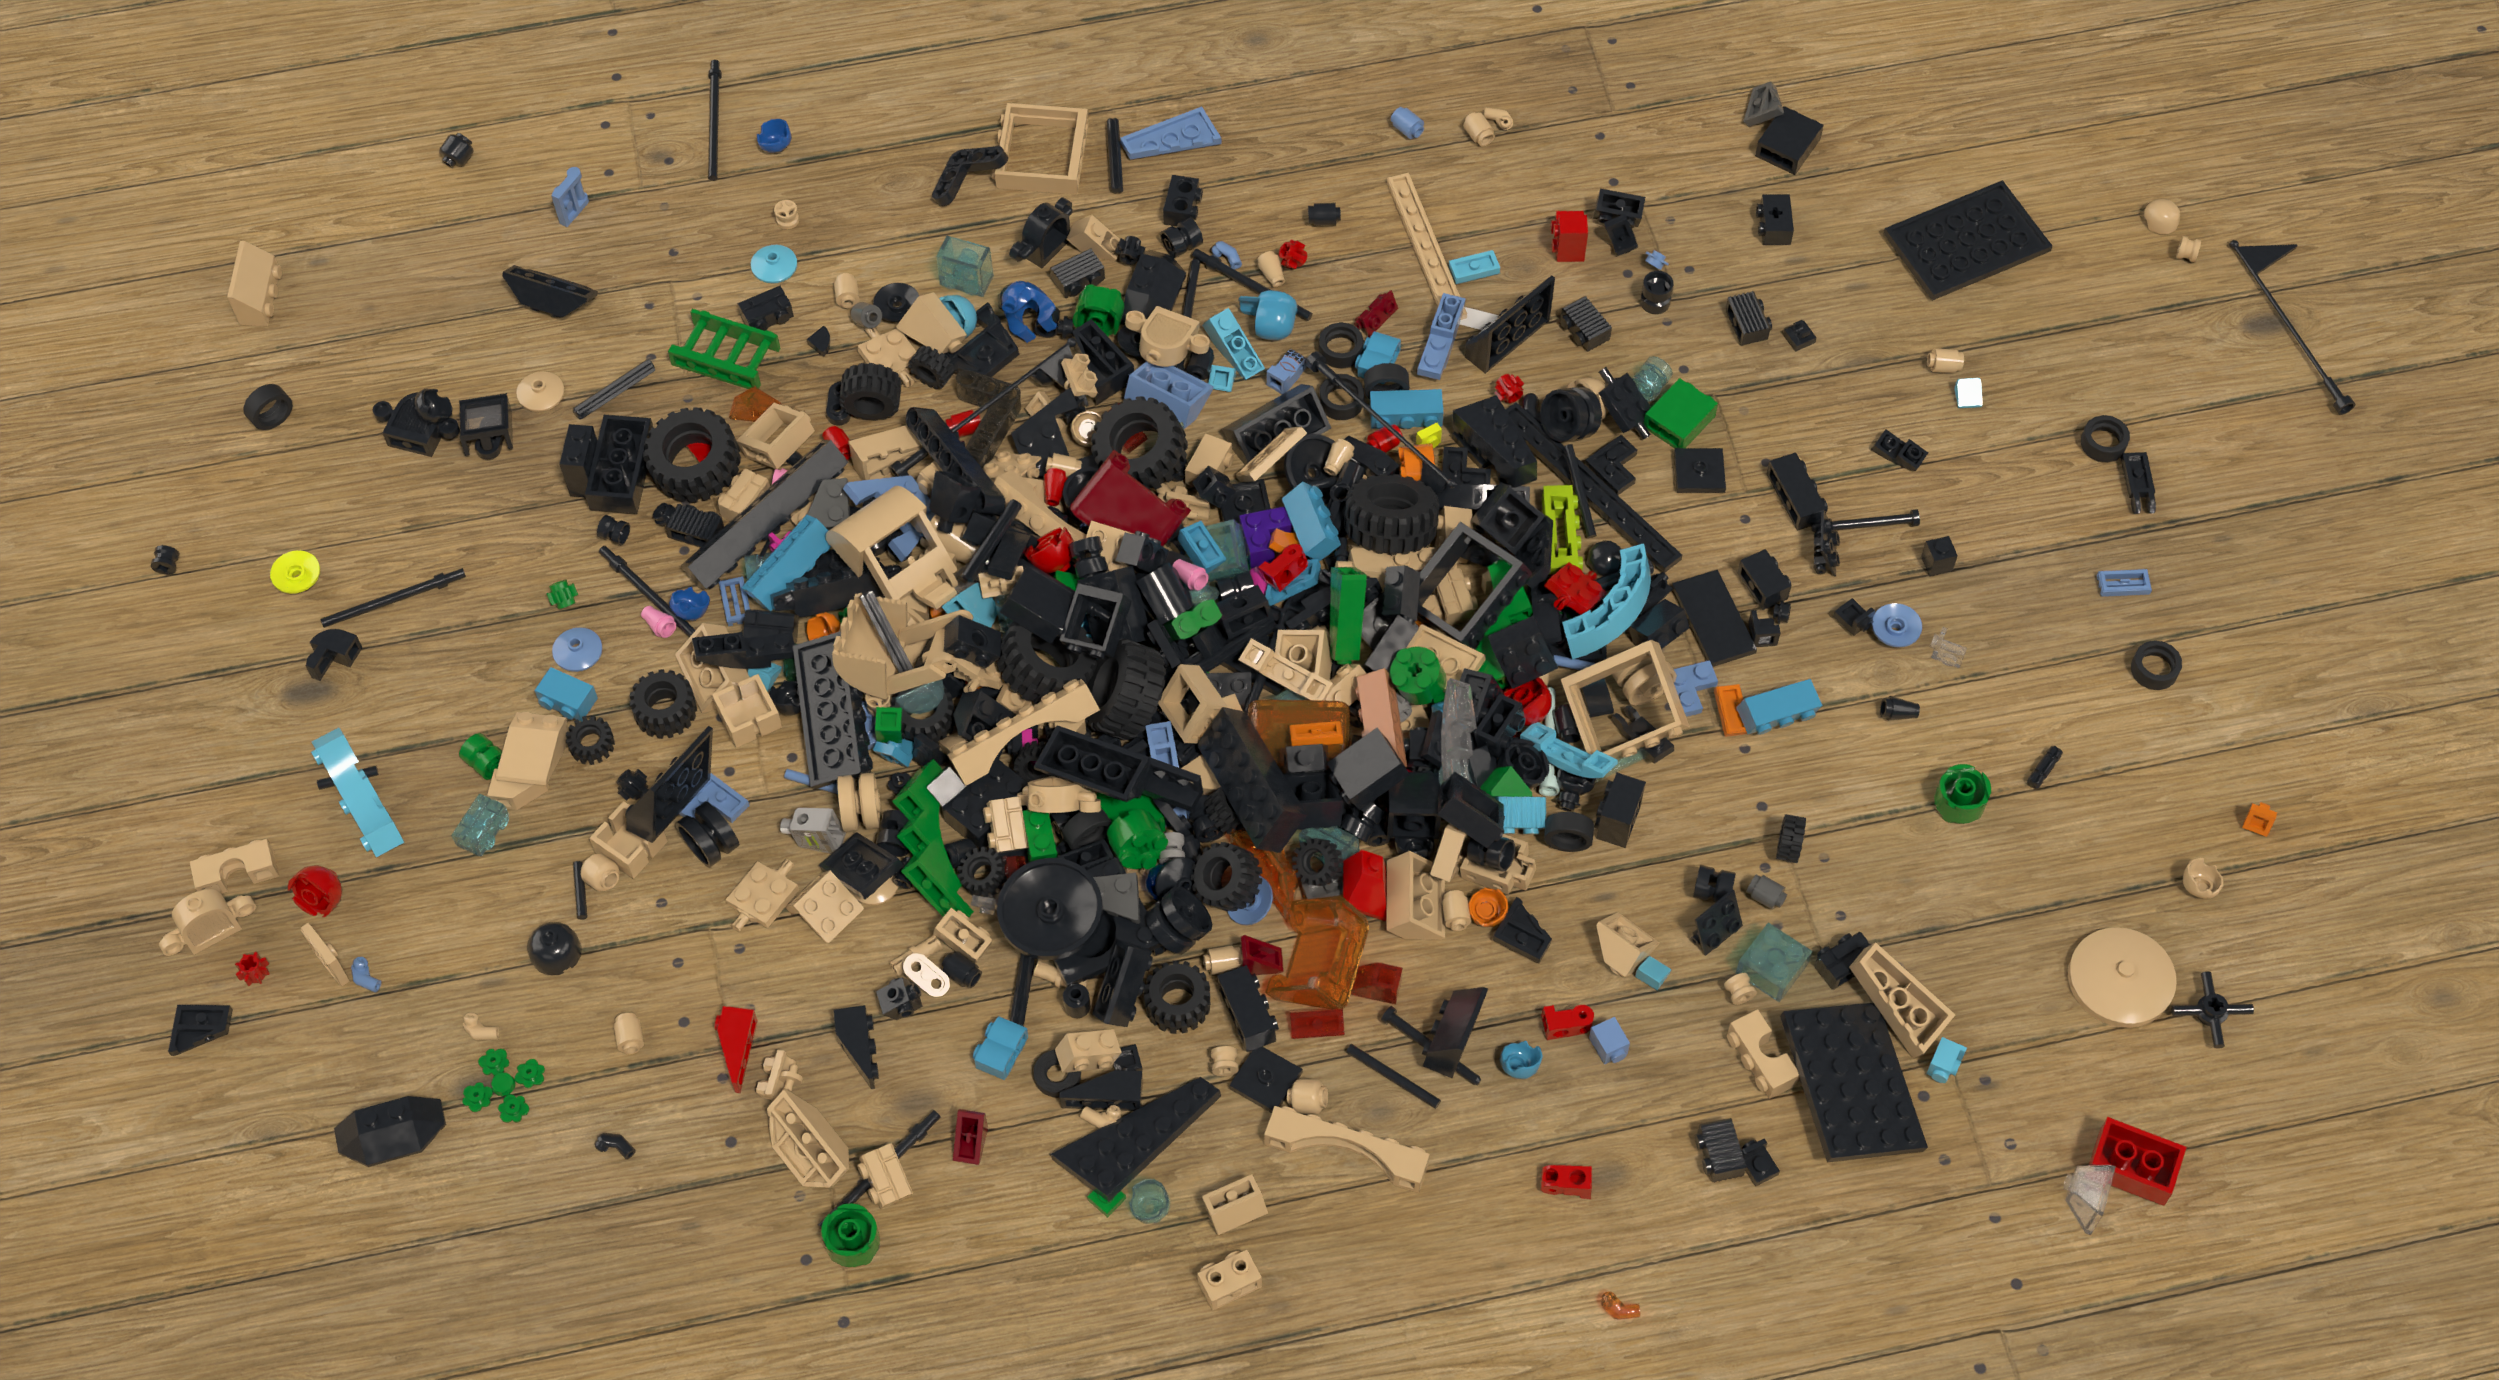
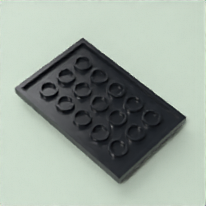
[1883,180,2052,301]
[1780,1003,1928,1163]

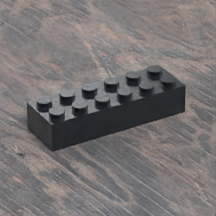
[1196,707,1308,853]

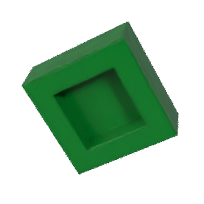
[1087,1191,1126,1218]

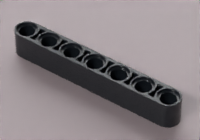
[906,407,1006,515]

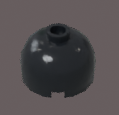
[1497,739,1549,790]
[527,922,582,975]

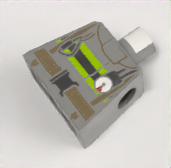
[780,808,846,854]

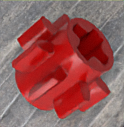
[1279,239,1308,269]
[1494,374,1524,403]
[235,952,270,986]

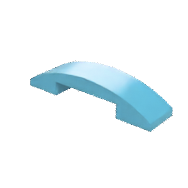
[1520,722,1618,778]

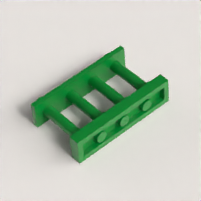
[668,308,781,392]

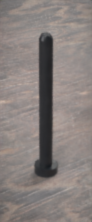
[1811,509,1920,532]
[1381,1006,1481,1085]

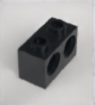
[1163,175,1203,227]
[1116,531,1169,574]

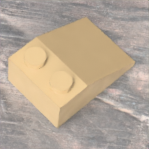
[496,712,567,786]

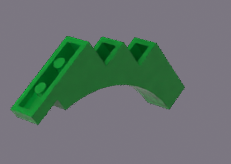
[1433,559,1533,704]
[892,759,974,918]

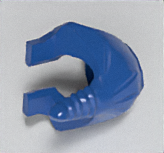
[1002,281,1057,343]

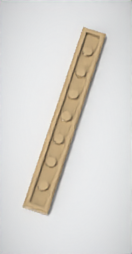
[1387,173,1467,320]

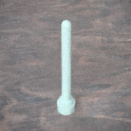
[1539,687,1560,796]

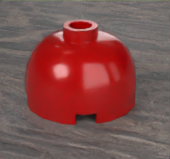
[1025,527,1074,573]
[1504,677,1552,726]
[287,865,342,917]

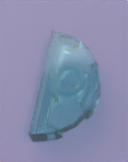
[895,679,944,714]

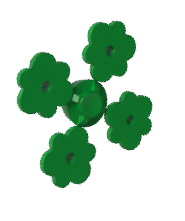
[462,1049,545,1123]

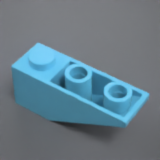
[1202,308,1265,380]

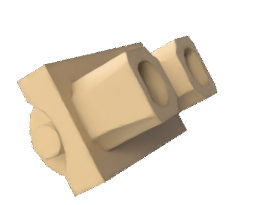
[1061,354,1098,397]
[1166,486,1210,525]
[978,566,1023,599]
[756,1050,803,1102]

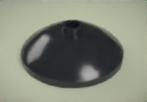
[1284,434,1349,505]

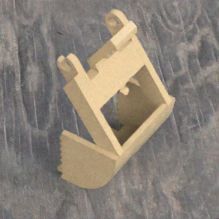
[826,486,958,621]
[832,593,981,699]

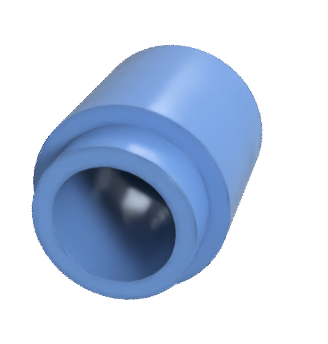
[1391,107,1424,139]

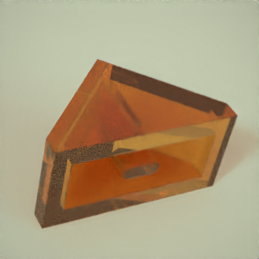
[729,386,781,422]

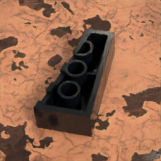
[1453,395,1537,488]

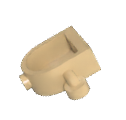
[1125,306,1210,367]
[1017,776,1101,813]
[159,889,256,956]

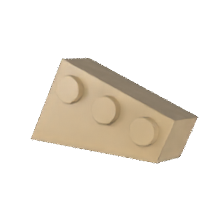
[848,425,931,481]

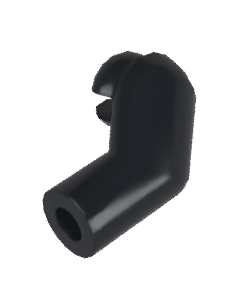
[594,1133,636,1159]

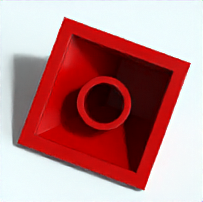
[1343,850,1387,921]

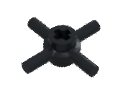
[2171,971,2254,1049]

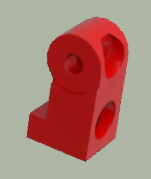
[1258,544,1308,592]
[1541,1005,1594,1040]
[1541,1165,1592,1199]

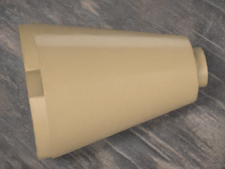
[920,514,981,565]

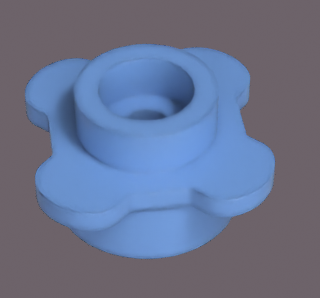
[1645,250,1669,270]

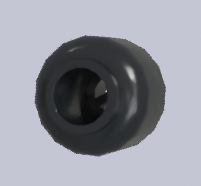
[439,133,474,168]

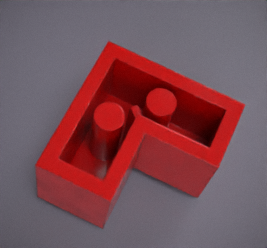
[1551,211,1588,262]

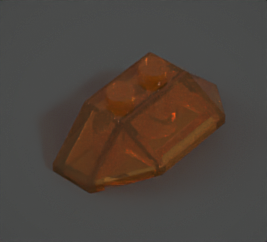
[1230,830,1298,922]

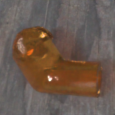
[1601,1291,1640,1320]

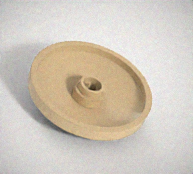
[2068,927,2177,1028]

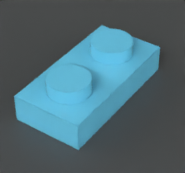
[1449,250,1500,284]

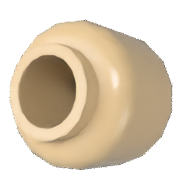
[580,853,620,892]
[1287,1079,1328,1114]

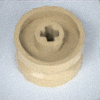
[1612,654,1677,706]
[838,772,881,832]

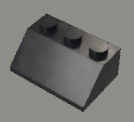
[1092,939,1153,1027]
[1422,987,1488,1078]

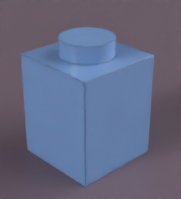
[1589,1017,1630,1065]

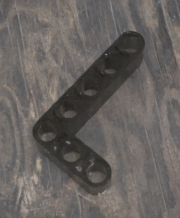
[956,370,1021,468]

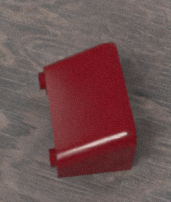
[1070,450,1191,546]

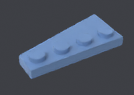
[1120,107,1222,160]

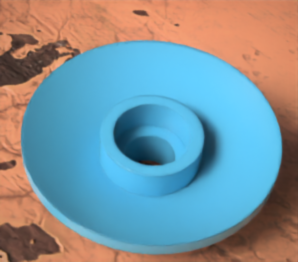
[751,245,797,283]

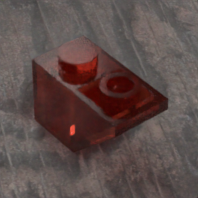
[1345,962,1403,1005]

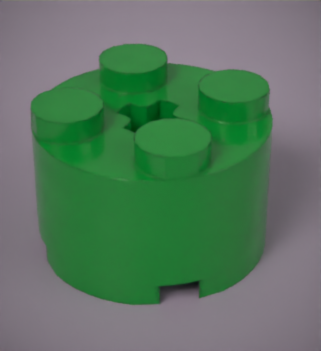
[1073,285,1125,337]
[1390,647,1447,705]
[1934,764,1991,824]
[1107,809,1168,870]
[821,1204,880,1267]

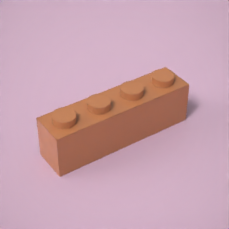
[1355,668,1407,767]

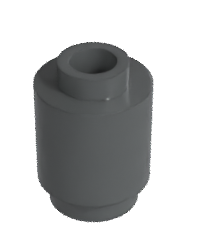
[851,302,882,328]
[1746,874,1788,910]

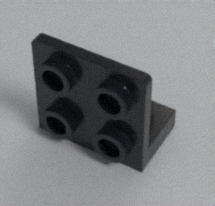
[1448,668,1504,727]

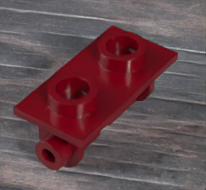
[1354,290,1398,337]

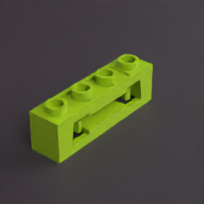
[1542,485,1583,575]

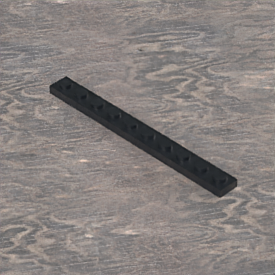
[1506,402,1682,573]

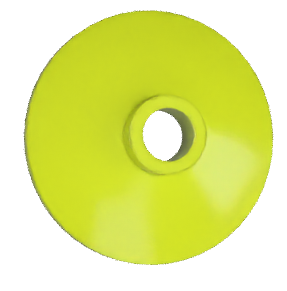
[270,551,320,594]

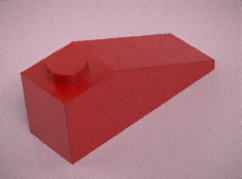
[715,1006,758,1094]

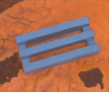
[2097,569,2152,597]
[719,576,750,627]

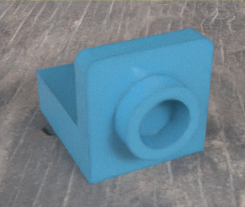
[873,739,914,767]

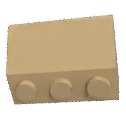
[227,241,282,326]
[675,623,750,713]
[1386,851,1445,940]

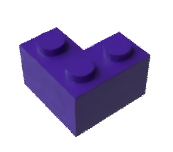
[1239,507,1293,569]

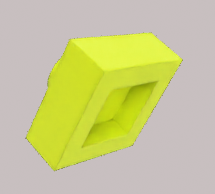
[1416,423,1442,449]

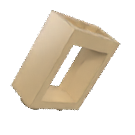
[736,403,815,469]
[1158,664,1227,743]

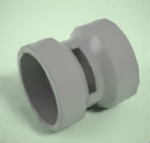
[1159,832,1185,865]

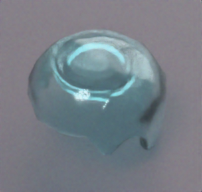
[1129,1179,1171,1224]

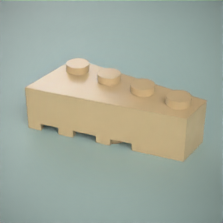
[1849,943,1955,1058]

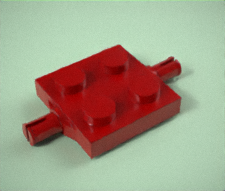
[1545,562,1607,615]

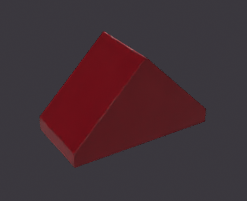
[1241,935,1284,975]
[953,1109,988,1165]

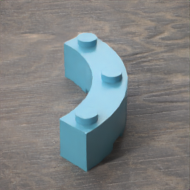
[1562,544,1651,659]
[311,728,404,857]

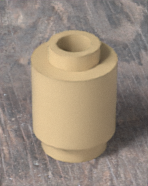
[1463,112,1495,147]
[834,273,860,308]
[1927,348,1964,373]
[1045,453,1082,478]
[1442,890,1471,931]
[1203,946,1243,975]
[614,1013,644,1054]

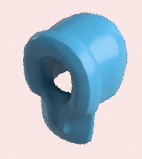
[1238,290,1297,340]

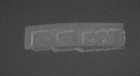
[1441,678,1477,781]

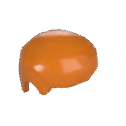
[806,612,841,641]
[1468,887,1508,927]

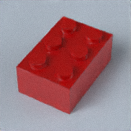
[2085,1117,2187,1206]

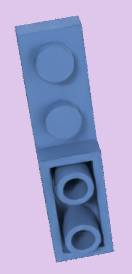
[1417,293,1466,380]
[1145,721,1187,827]

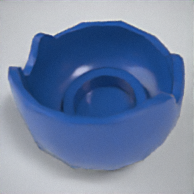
[757,119,792,153]
[669,587,710,621]

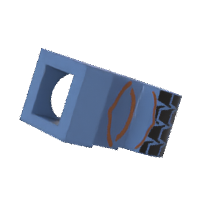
[1267,349,1307,394]

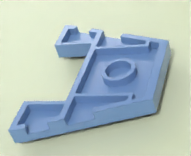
[843,475,935,562]

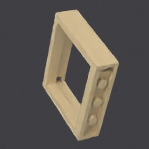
[992,103,1089,194]
[1561,640,1690,759]

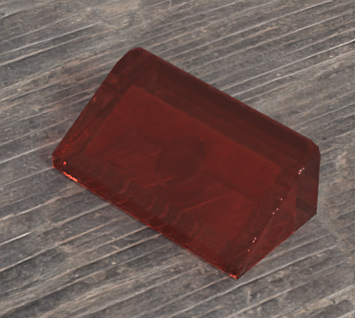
[1289,1007,1345,1039]

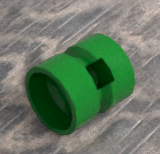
[459,733,502,780]

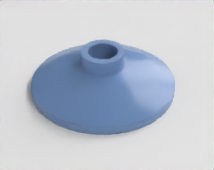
[1872,603,1922,647]
[552,628,602,672]
[1228,876,1273,925]

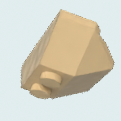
[767,1089,849,1188]

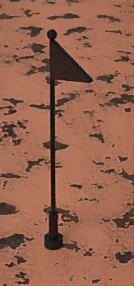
[2229,240,2356,415]
[889,338,1089,477]
[1306,351,1457,498]

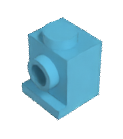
[1926,1037,1967,1083]

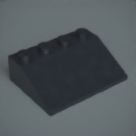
[1465,275,1555,374]
[625,726,713,843]

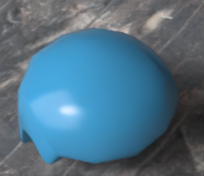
[1499,1041,1543,1080]

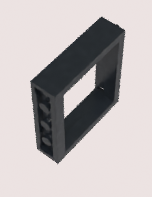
[1417,522,1532,649]

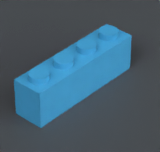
[742,514,831,611]

